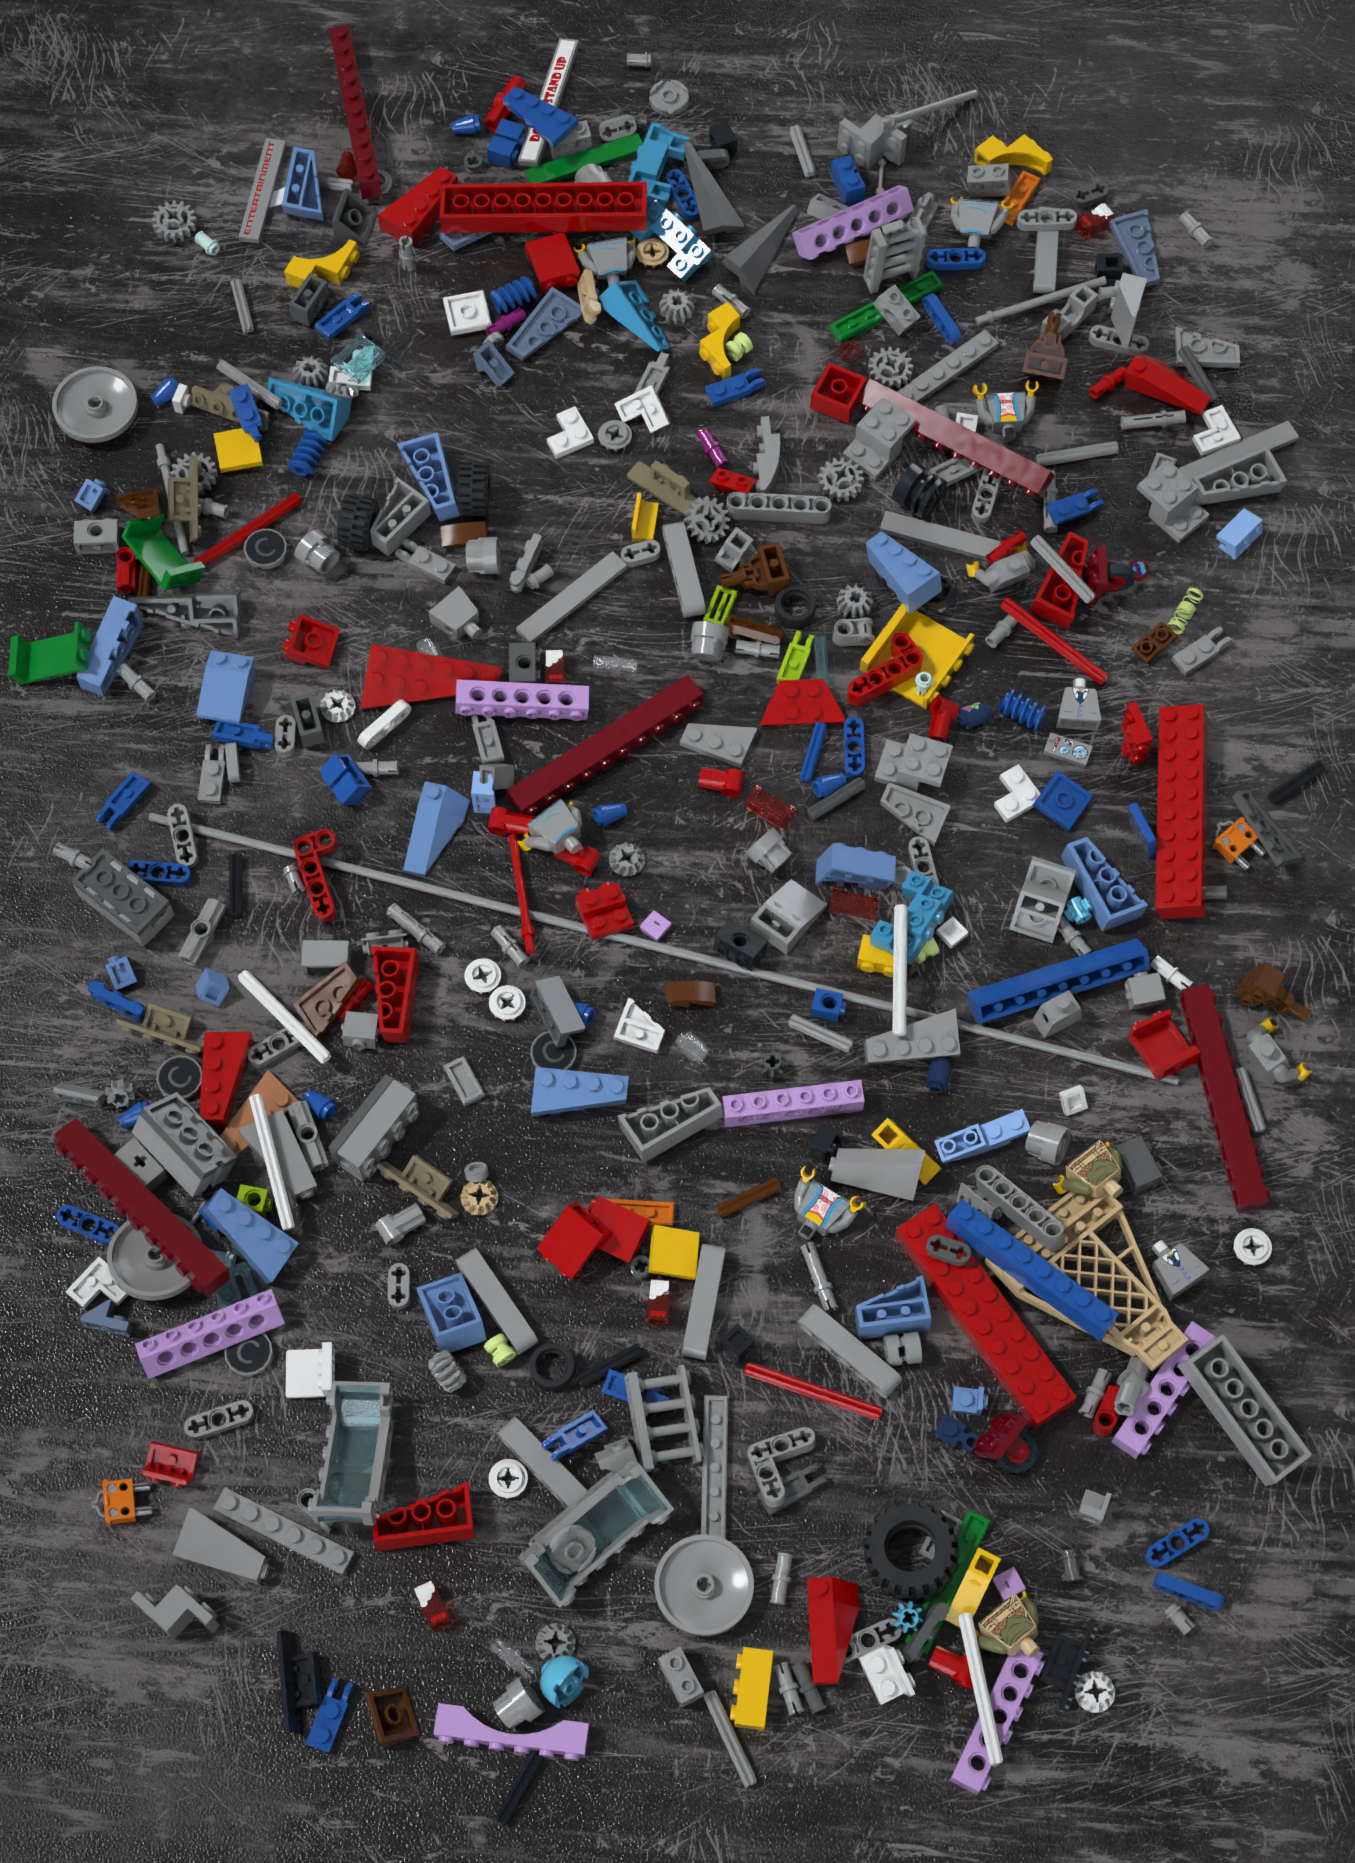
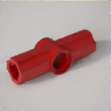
[484,75,527,132]

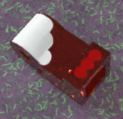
[1075,203,1116,241]
[545,650,565,685]
[646,1278,670,1326]
[413,1579,452,1631]

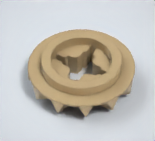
[636,238,669,268]
[460,1180,498,1215]

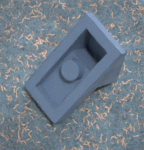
[473,340,515,387]
[80,1299,133,1337]

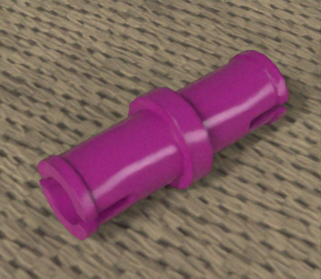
[485,307,526,336]
[697,427,729,469]

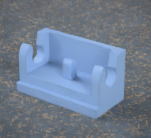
[1217,509,1263,560]
[471,771,496,814]

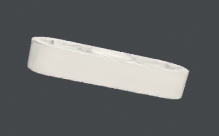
[358,699,412,750]

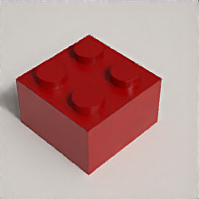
[810,362,867,424]

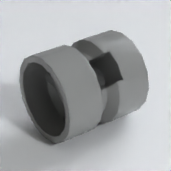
[883,1332,922,1367]

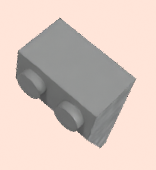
[1109,273,1147,349]

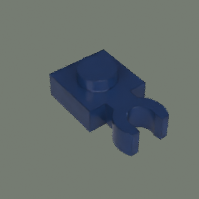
[933,1414,979,1453]

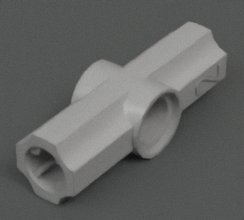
[178,898,226,966]
[287,1100,329,1172]
[1114,1355,1150,1417]

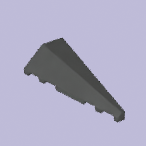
[683,141,745,236]
[725,204,798,293]
[128,591,242,638]

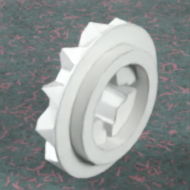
[320,689,356,722]
[464,958,501,994]
[489,985,526,1021]
[1233,1228,1272,1266]
[489,1459,528,1499]
[1075,1671,1115,1713]

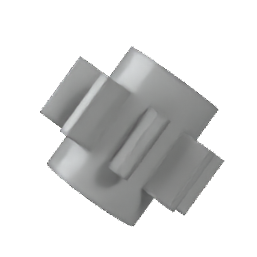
[105,1078,135,1109]

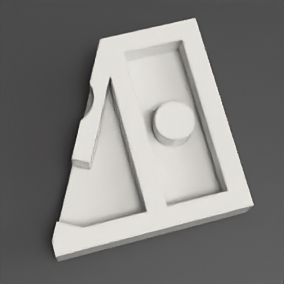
[614,998,665,1054]

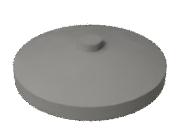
[52,366,138,443]
[107,1214,202,1300]
[654,1535,754,1636]

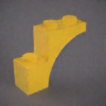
[974,134,1053,175]
[284,239,359,288]
[699,302,740,380]

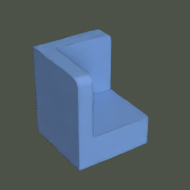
[195,967,230,1007]

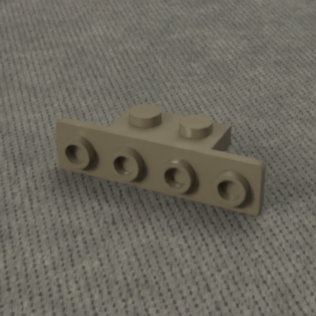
[190,384,269,432]
[168,455,201,543]
[627,460,701,517]
[116,1002,204,1054]
[376,1155,460,1220]

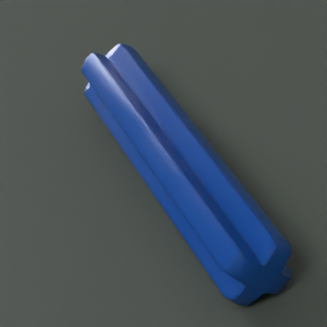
[799,722,827,783]

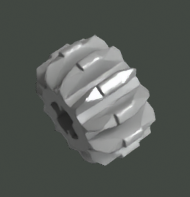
[659,288,695,325]
[293,355,329,388]
[836,583,873,619]
[428,1350,466,1393]

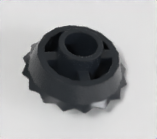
[922,576,960,613]

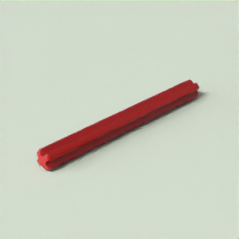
[193,493,302,567]
[1000,597,1108,685]
[744,1362,883,1420]

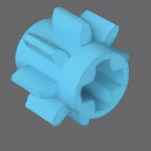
[1064,896,1094,925]
[891,1601,924,1633]

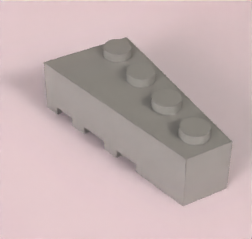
[1191,446,1287,505]
[863,1008,960,1065]
[618,1087,723,1163]

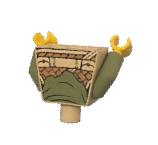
[1052,1140,1123,1199]
[975,1591,1040,1658]

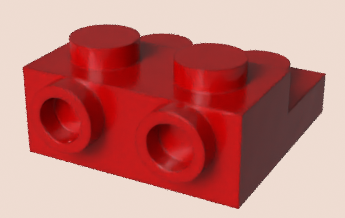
[281,613,340,670]
[1121,701,1153,764]
[575,882,634,941]

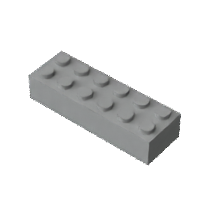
[1177,1334,1312,1486]

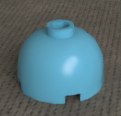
[540,1655,589,1708]

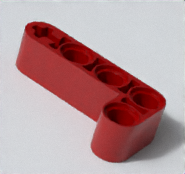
[847,632,923,707]
[293,829,338,923]

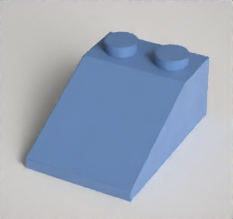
[196,650,256,724]
[416,1273,487,1353]

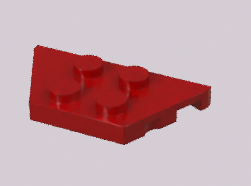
[760,679,845,726]

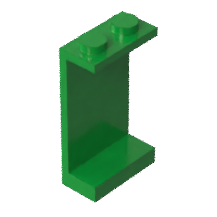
[122,514,205,591]
[8,621,91,685]

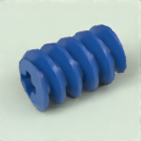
[490,276,537,314]
[288,429,328,477]
[997,688,1046,732]

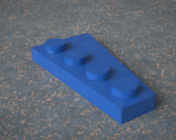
[503,86,579,149]

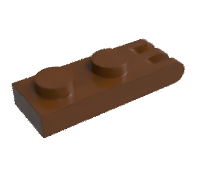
[724,614,784,645]

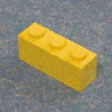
[730,1647,773,1731]

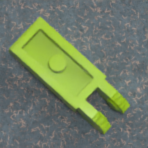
[776,631,814,683]

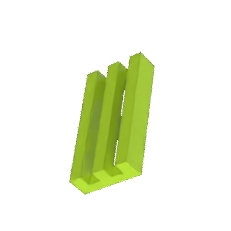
[703,585,738,625]

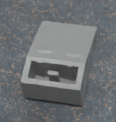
[750,879,827,955]

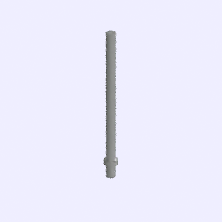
[878,89,978,128]
[975,276,1107,325]

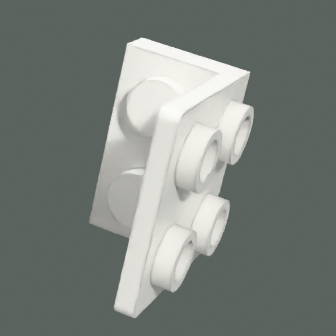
[286,1342,335,1398]
[858,1644,916,1705]

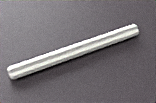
[892,904,908,1036]
[238,970,331,1064]
[249,1094,295,1230]
[958,1613,1003,1765]

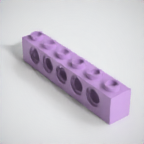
[792,185,914,260]
[455,680,589,721]
[722,1080,865,1127]
[135,1289,285,1379]
[1111,1321,1215,1459]
[949,1650,1045,1795]

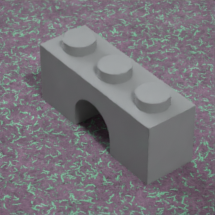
[1040,283,1098,343]

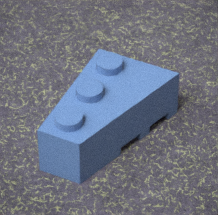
[281,147,324,221]
[815,843,896,889]
[855,1275,931,1340]

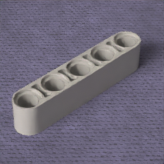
[1033,207,1060,294]
[726,492,831,524]
[662,522,706,618]
[975,1165,1065,1251]
[682,1244,726,1360]
[455,1248,538,1355]
[797,1304,903,1398]
[496,1417,587,1508]

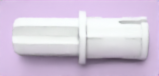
[1151,956,1194,991]

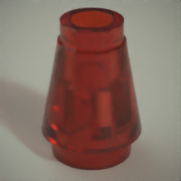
[336,151,357,180]

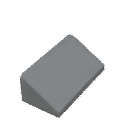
[807,193,849,220]
[53,1083,106,1108]

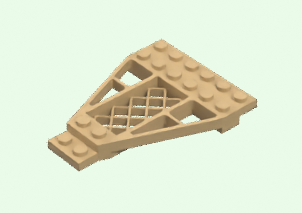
[984,1191,1189,1371]

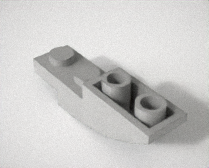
[753,416,780,494]

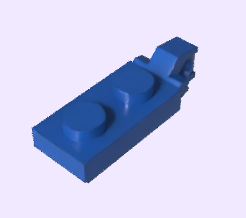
[228,383,263,442]
[211,721,275,749]
[601,1369,670,1404]

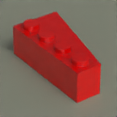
[378,167,458,248]
[1029,531,1089,630]
[371,946,421,1043]
[199,1032,254,1129]
[372,1482,475,1551]

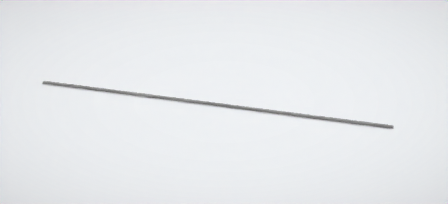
[148,813,1180,1085]

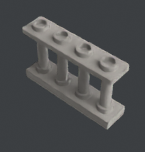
[863,217,927,294]
[624,1365,704,1472]

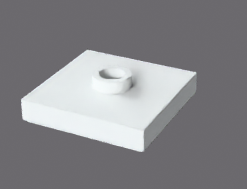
[443,290,492,336]

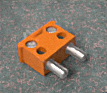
[1212,817,1266,870]
[92,1478,153,1527]

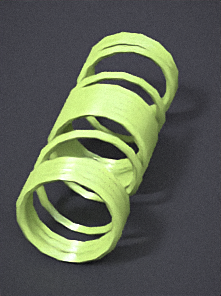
[1167,588,1203,634]

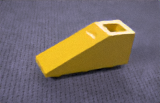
[872,1118,942,1185]
[945,1547,1001,1628]

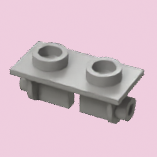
[906,192,939,230]
[361,929,409,956]
[956,1182,1002,1220]

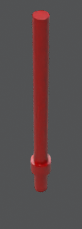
[508,834,535,954]

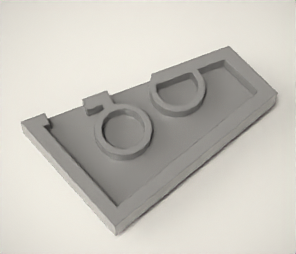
[1174,327,1240,368]
[680,723,758,768]
[880,782,951,846]

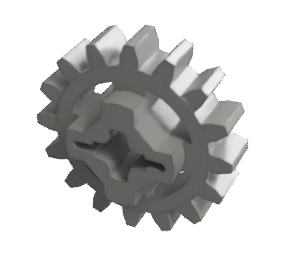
[152,200,197,243]
[867,347,913,389]
[170,452,218,495]
[817,457,864,502]
[683,496,730,544]

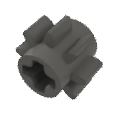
[758,1050,787,1081]

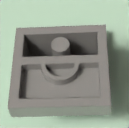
[837,114,907,170]
[842,397,916,480]
[1137,460,1210,543]
[874,733,953,793]
[1009,856,1076,943]
[130,1584,220,1640]

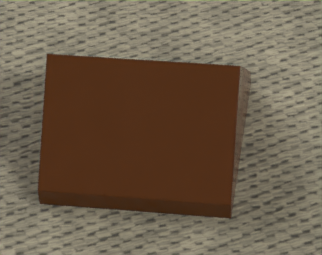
[365,1687,420,1748]

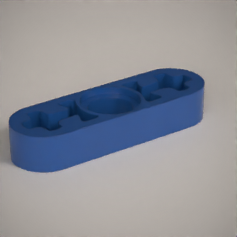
[666,169,700,221]
[926,248,986,270]
[922,293,962,346]
[843,717,865,779]
[126,860,192,887]
[56,1205,119,1246]
[1145,1518,1209,1569]
[1152,1573,1225,1612]

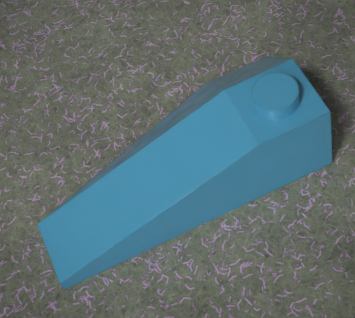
[598,280,670,352]
[267,378,352,441]

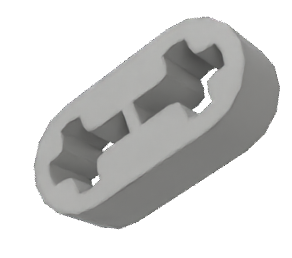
[599,114,637,141]
[621,540,661,568]
[274,715,297,757]
[225,742,241,783]
[388,1263,410,1310]

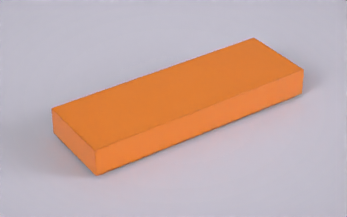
[1000,170,1041,226]
[605,1198,674,1228]

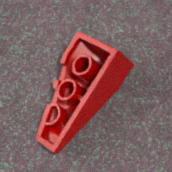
[1125,354,1211,415]
[807,1576,859,1685]

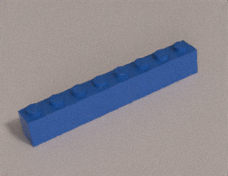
[966,938,1150,1024]
[945,1199,1119,1342]

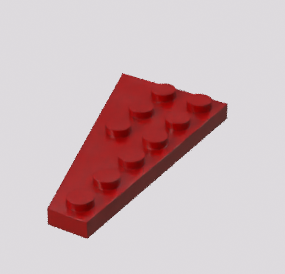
[360,644,501,709]

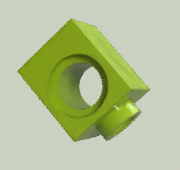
[237,1184,273,1219]

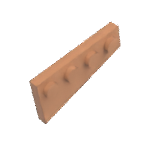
[220,1070,298,1159]

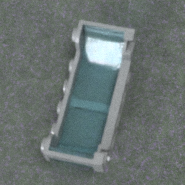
[308,1381,393,1525]
[518,1460,674,1607]

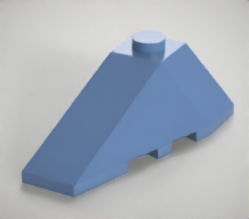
[403,781,470,876]

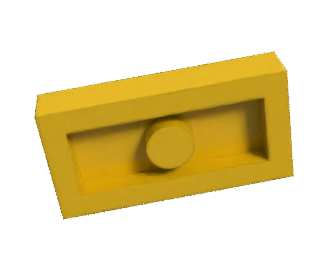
[631,492,659,542]

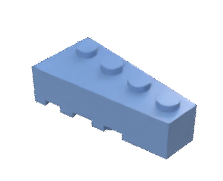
[531,1067,629,1117]

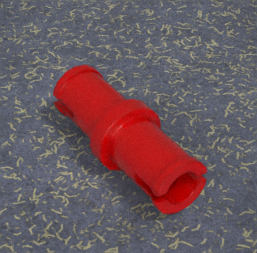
[1088,366,1126,399]
[986,530,1028,565]
[336,978,374,1022]

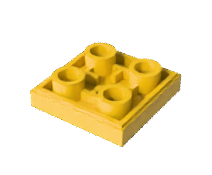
[213,428,263,473]
[648,1225,700,1280]

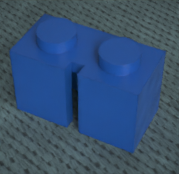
[487,119,527,169]
[830,155,865,206]
[319,753,372,805]

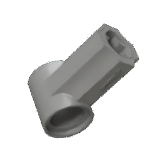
[375,1203,426,1246]

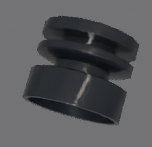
[892,462,947,519]

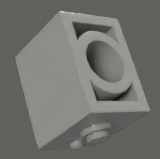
[1124,972,1166,1010]
[341,1011,381,1050]

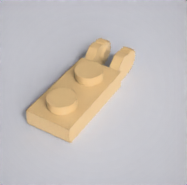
[577,269,601,324]

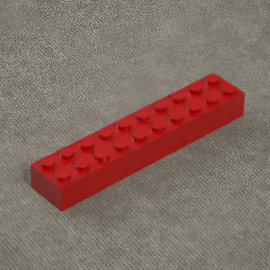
[439,182,648,233]
[1156,704,1208,919]
[895,1203,1077,1431]

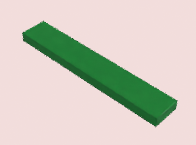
[525,133,643,183]
[829,270,944,344]
[905,1510,991,1655]

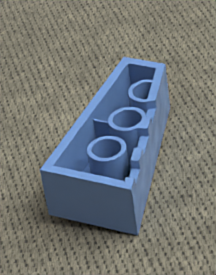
[397,432,460,522]
[866,531,942,614]
[77,596,144,697]
[1061,837,1148,932]
[203,1188,299,1284]

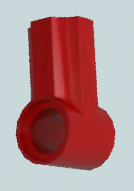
[115,547,138,594]
[928,696,959,743]
[698,767,745,798]
[487,807,534,836]
[553,846,602,876]
[1092,1385,1120,1437]
[928,1645,973,1689]

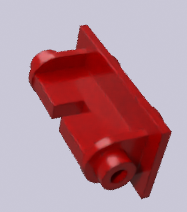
[709,468,757,494]

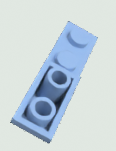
[934,1109,1031,1163]

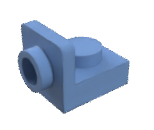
[74,478,112,512]
[105,954,137,990]
[951,1386,988,1416]

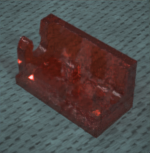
[745,784,796,830]
[829,886,879,921]

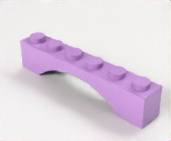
[434,1703,589,1761]

